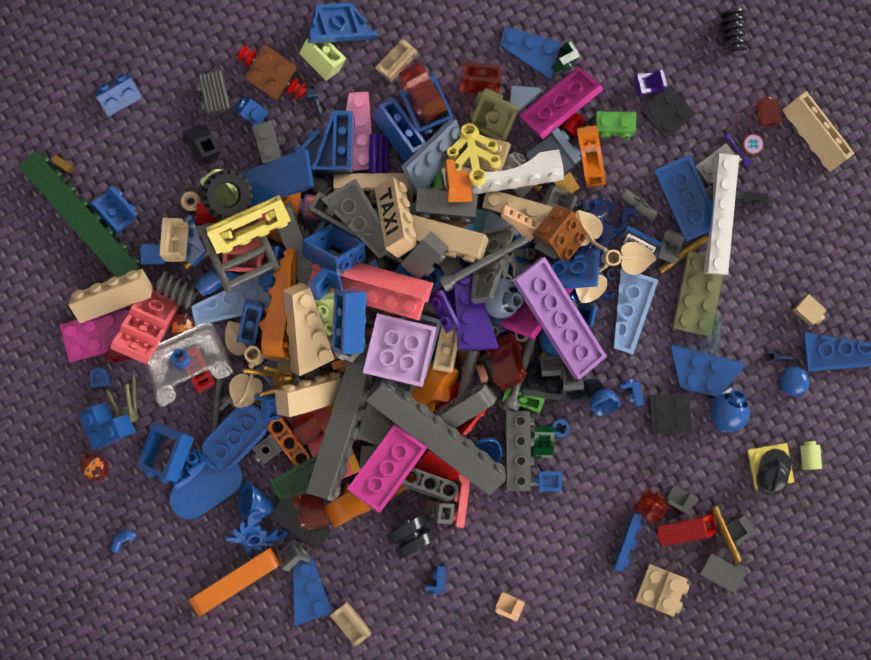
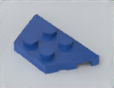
[308,3,378,43]
[670,345,746,397]

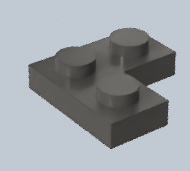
[540,355,584,391]

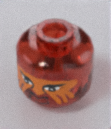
[170,314,197,343]
[80,453,110,482]

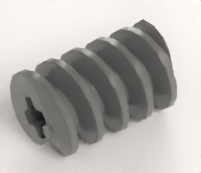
[155,270,199,310]

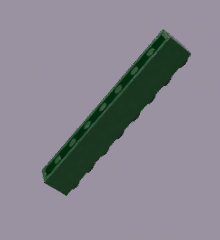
[18,151,142,277]

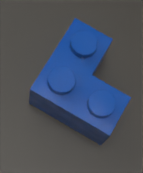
[78,403,136,450]

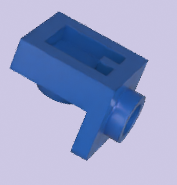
[618,379,644,407]
[254,389,280,422]
[425,565,446,594]

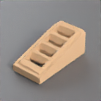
[501,205,540,242]

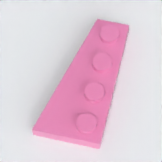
[346,92,372,171]

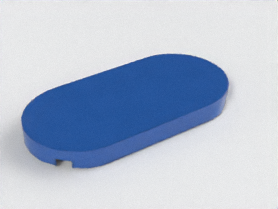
[202,404,269,471]
[170,463,243,519]

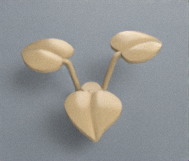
[575,210,656,303]
[225,321,294,407]

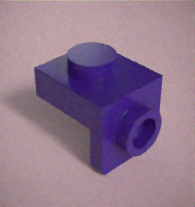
[633,69,667,95]

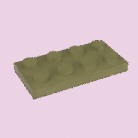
[672,251,723,337]

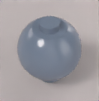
[484,278,523,318]

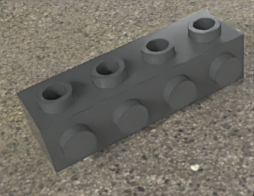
[506,411,535,491]

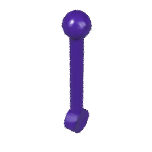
[724,133,752,167]

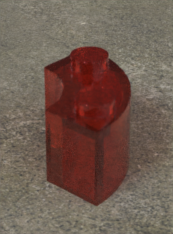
[398,62,447,121]
[488,332,527,391]
[281,411,324,446]
[292,494,330,532]

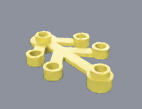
[447,123,501,187]

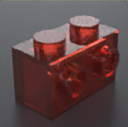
[459,62,502,93]

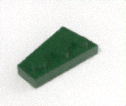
[270,455,342,499]

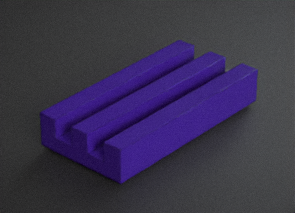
[369,133,389,173]

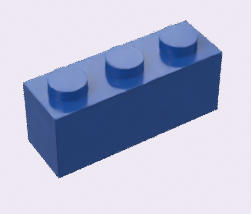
[371,97,426,163]
[332,289,367,354]

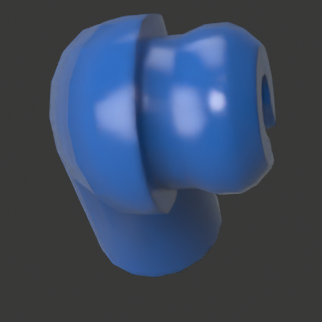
[109,529,136,553]

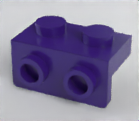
[429,289,460,333]

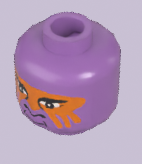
[299,194,321,221]

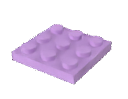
[363,313,437,387]

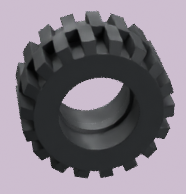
[201,170,253,220]

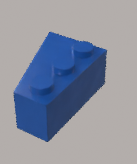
[311,111,355,174]

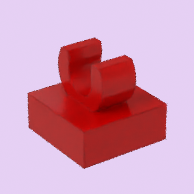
[561,112,586,138]

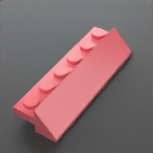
[308,255,433,321]

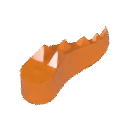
[259,247,297,359]
[401,360,459,429]
[324,473,416,528]

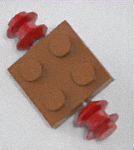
[236,45,307,100]

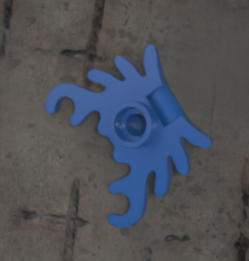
[226,508,288,557]

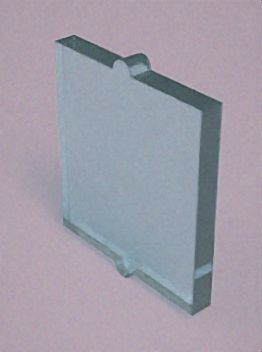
[708,315,724,353]

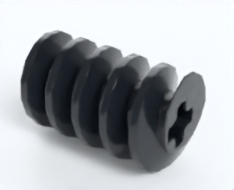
[720,8,747,52]

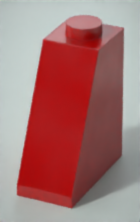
[656,513,717,547]

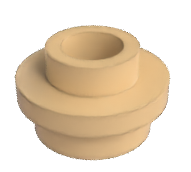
[181,191,201,211]

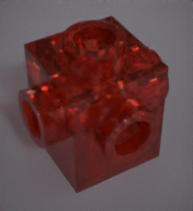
[633,490,670,525]

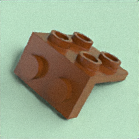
[532,205,587,262]

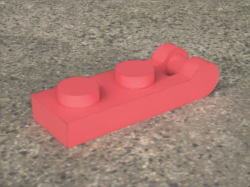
[453,474,470,528]

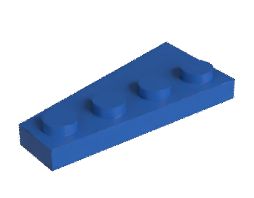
[803,332,871,372]

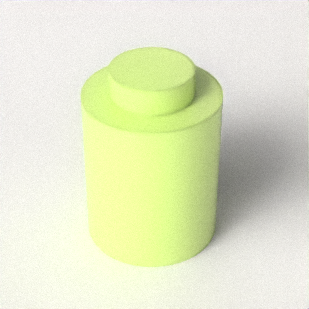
[800,441,822,470]

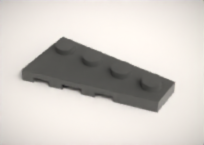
[471,225,516,304]

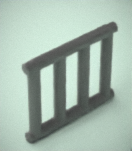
[200,219,280,293]

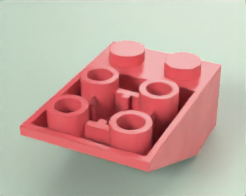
[223,213,268,272]

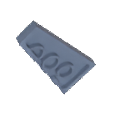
[401,119,461,198]

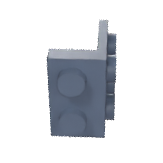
[526,127,581,184]

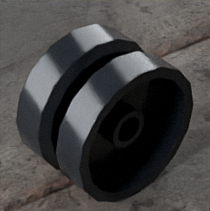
[386,513,437,560]

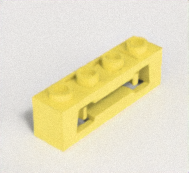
[206,195,291,254]

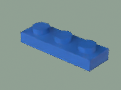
[613,512,643,572]

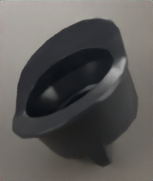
[560,377,603,403]
[756,449,791,496]

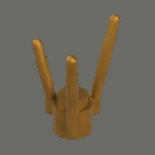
[242,366,294,397]

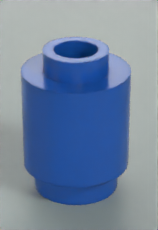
[195,269,222,296]

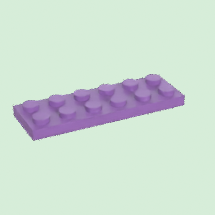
[512,257,607,380]

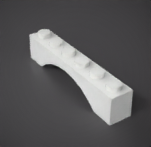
[442,149,564,194]
[703,153,739,275]

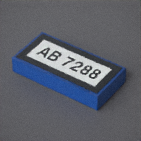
[618,226,662,257]

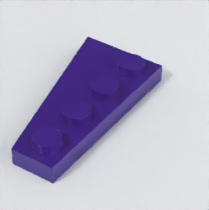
[452,270,499,350]

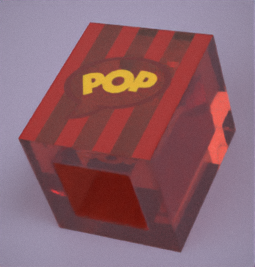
[755,96,782,128]

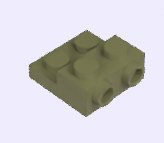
[469,88,520,141]

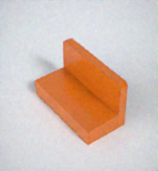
[445,159,472,202]

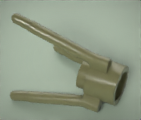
[106,374,138,422]

